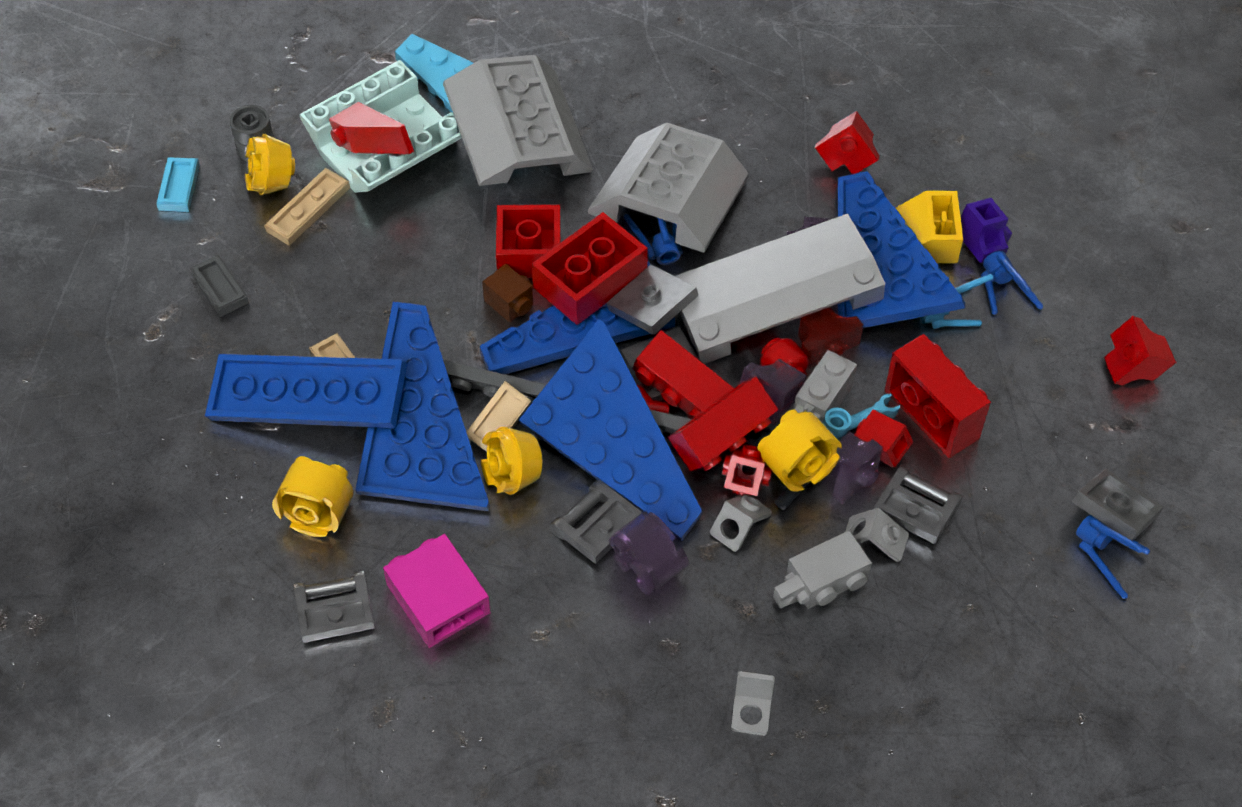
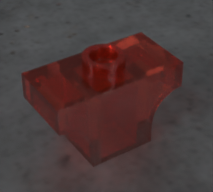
[798,307,864,371]

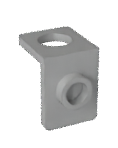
[710,495,772,551]
[845,508,909,562]
[731,671,775,736]

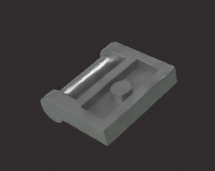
[874,465,963,544]
[549,480,642,564]
[293,570,375,643]

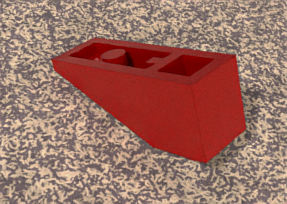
[329,102,414,154]

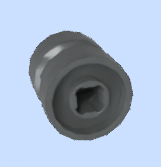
[230,105,274,162]

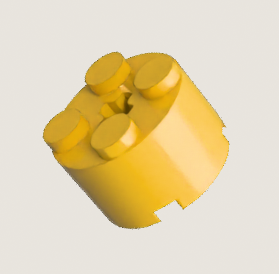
[757,409,842,492]
[272,456,354,537]

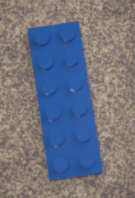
[205,354,407,428]

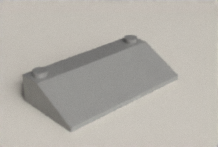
[675,213,885,364]

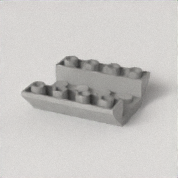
[443,55,593,186]
[588,122,749,252]

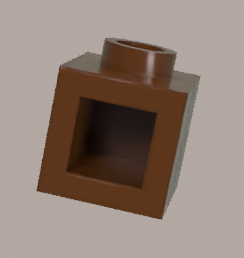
[482,264,533,323]

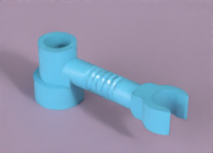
[823,394,901,442]

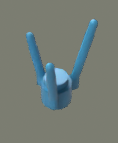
[920,274,993,329]

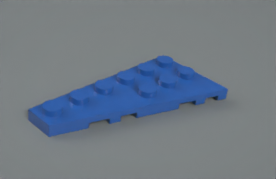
[480,260,675,374]

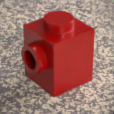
[854,409,913,468]

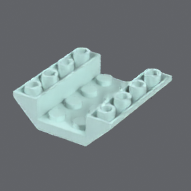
[300,60,462,193]

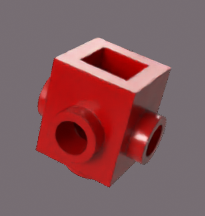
[722,445,773,496]

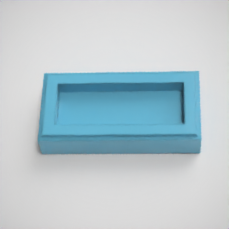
[156,157,200,212]

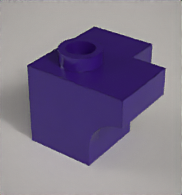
[961,198,1012,263]

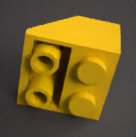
[896,191,963,264]

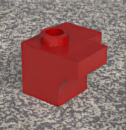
[815,111,880,174]
[1104,316,1176,386]

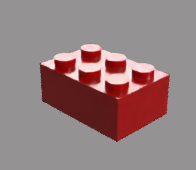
[532,212,648,325]
[884,334,991,458]

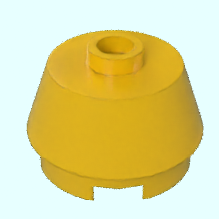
[245,134,295,195]
[481,427,542,495]

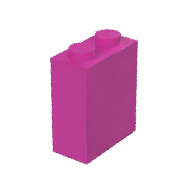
[383,534,491,648]

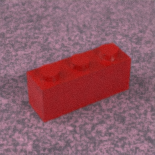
[632,330,733,419]
[667,376,779,471]

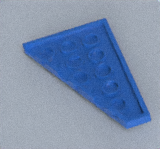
[838,171,965,332]
[355,302,490,511]
[519,319,703,541]

